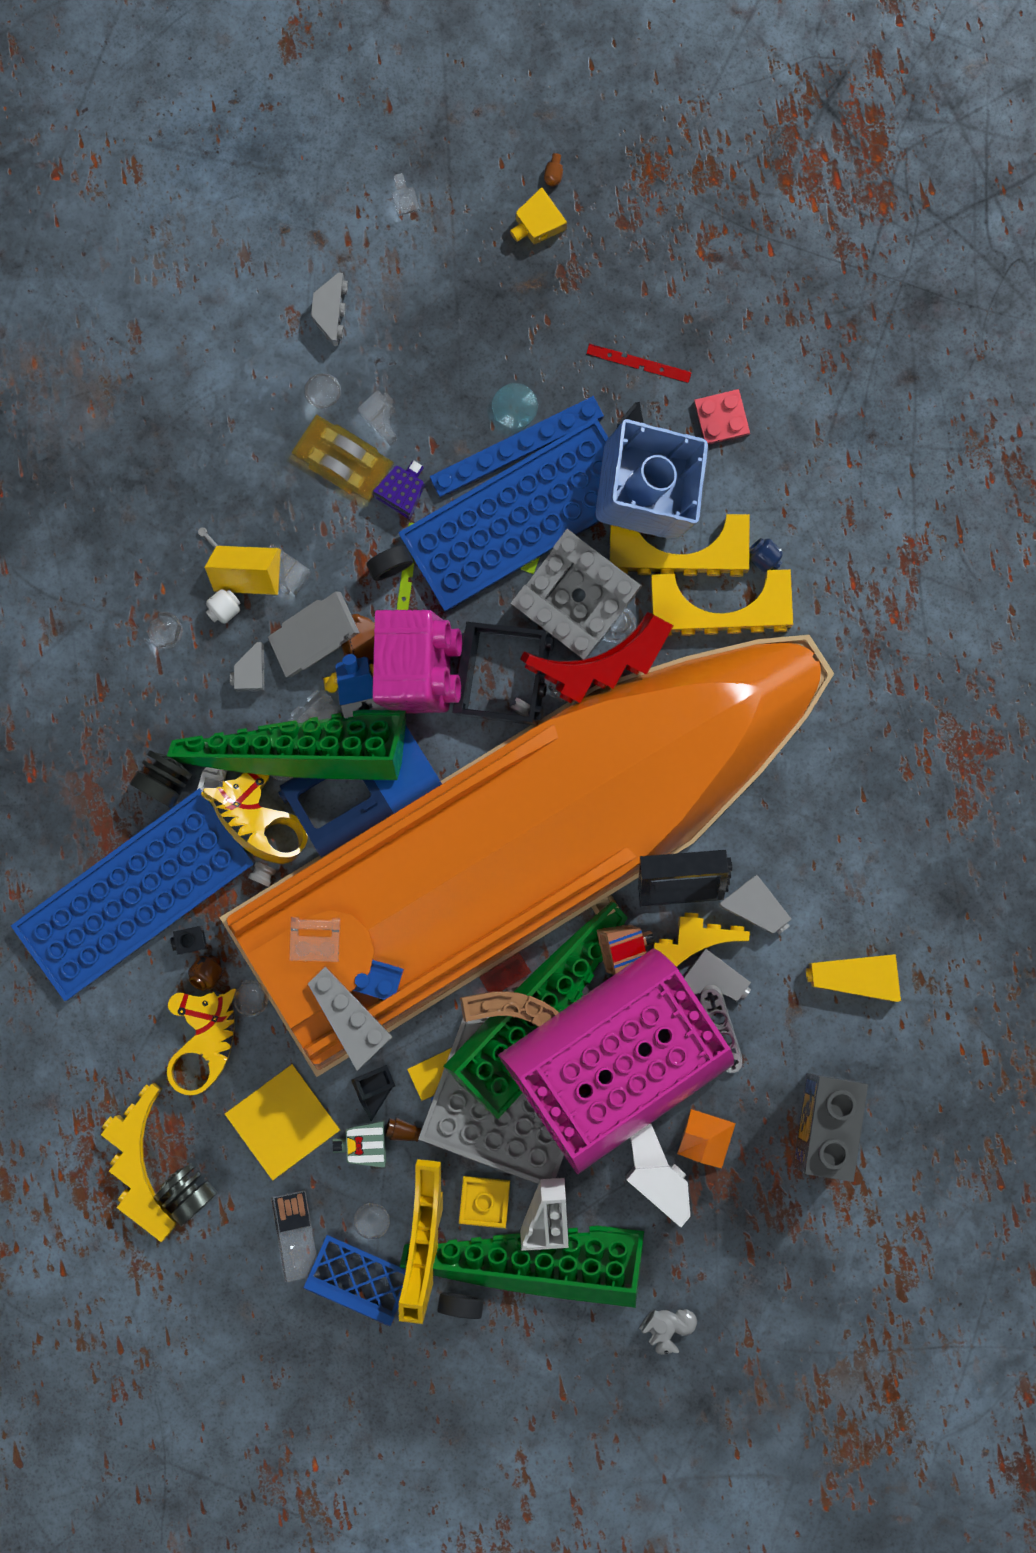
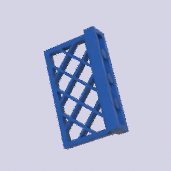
[303,1235,406,1327]

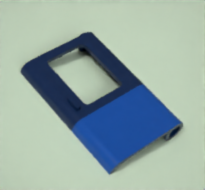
[278,726,442,858]

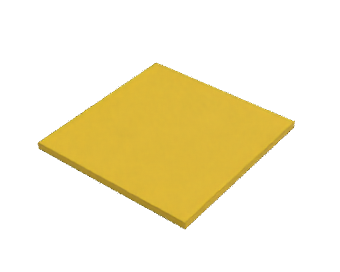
[225,1064,340,1181]

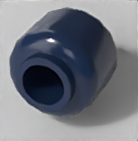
[749,538,783,572]

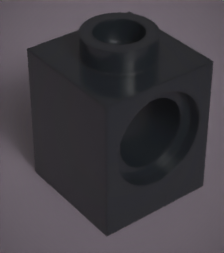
[170,926,208,955]

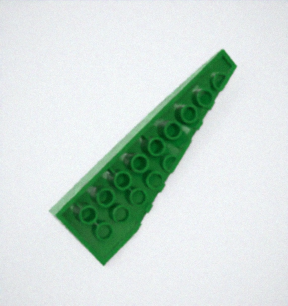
[167,710,407,780]
[443,901,628,1119]
[400,1226,644,1308]

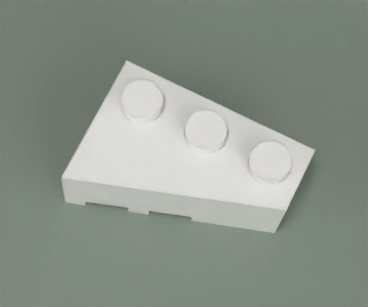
[520,1178,569,1251]

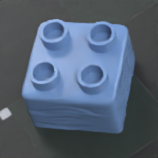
[596,419,708,539]

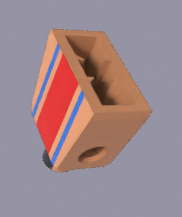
[597,924,655,975]

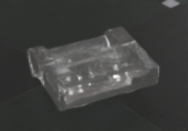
[290,917,340,962]

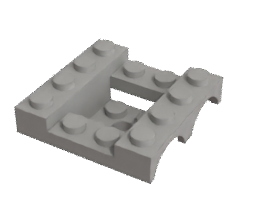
[511,529,642,659]

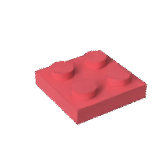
[694,389,750,445]

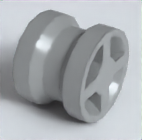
[248,861,277,887]

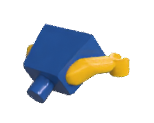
[323,654,374,706]

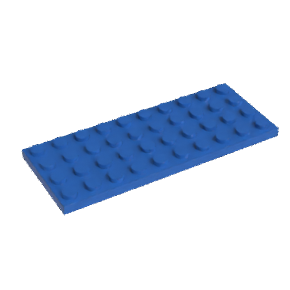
[398,417,609,612]
[11,788,255,1001]

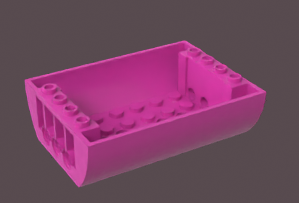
[498,949,734,1174]

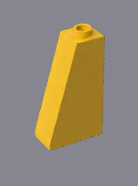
[806,954,901,1002]

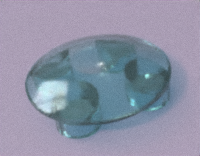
[492,383,538,428]

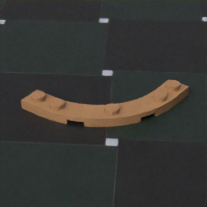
[460,991,591,1094]

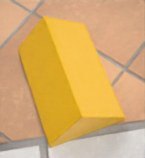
[205,546,281,595]

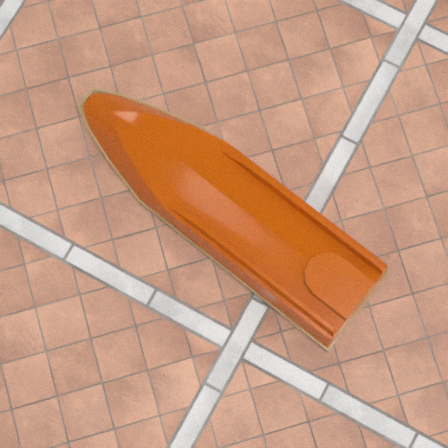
[219,635,834,1077]

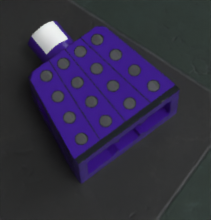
[372,460,425,520]

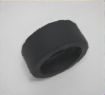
[366,545,413,581]
[437,1292,484,1319]

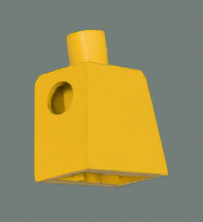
[510,188,567,244]

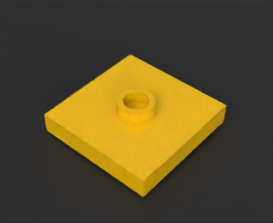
[459,1176,510,1228]

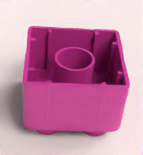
[373,610,462,713]

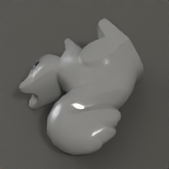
[639,1309,697,1355]

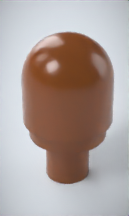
[544,153,564,186]

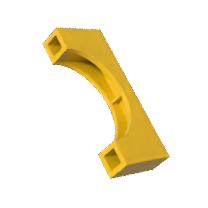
[609,514,750,577]
[651,569,793,636]

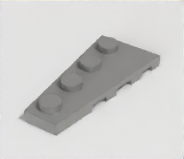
[308,967,392,1071]

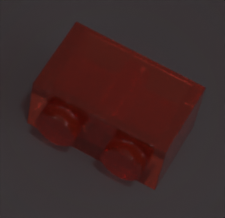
[479,952,532,992]

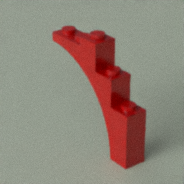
[520,612,674,703]

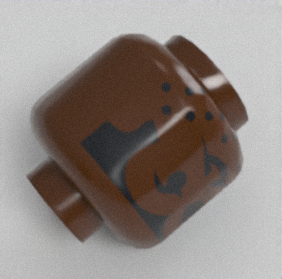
[188,955,223,991]

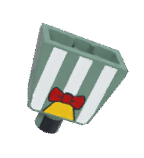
[333,1121,386,1167]

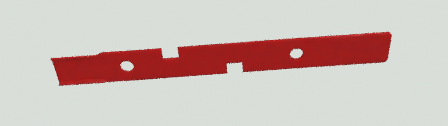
[586,343,691,383]

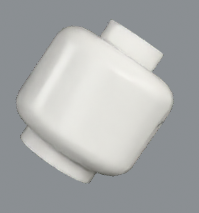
[206,589,241,624]

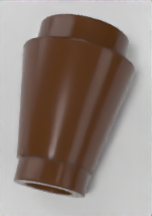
[385,1117,421,1142]

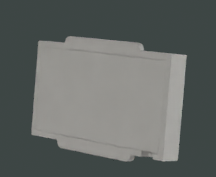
[268,592,359,677]

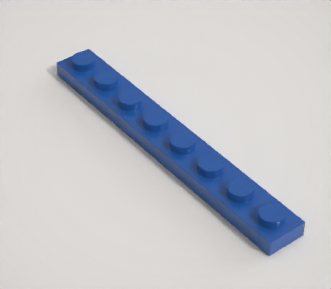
[430,396,604,498]

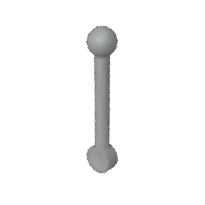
[198,527,218,548]

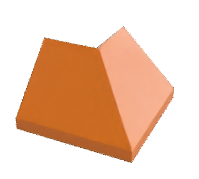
[677,1109,736,1168]

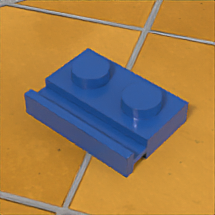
[353,960,404,1000]

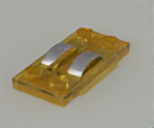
[292,414,394,502]

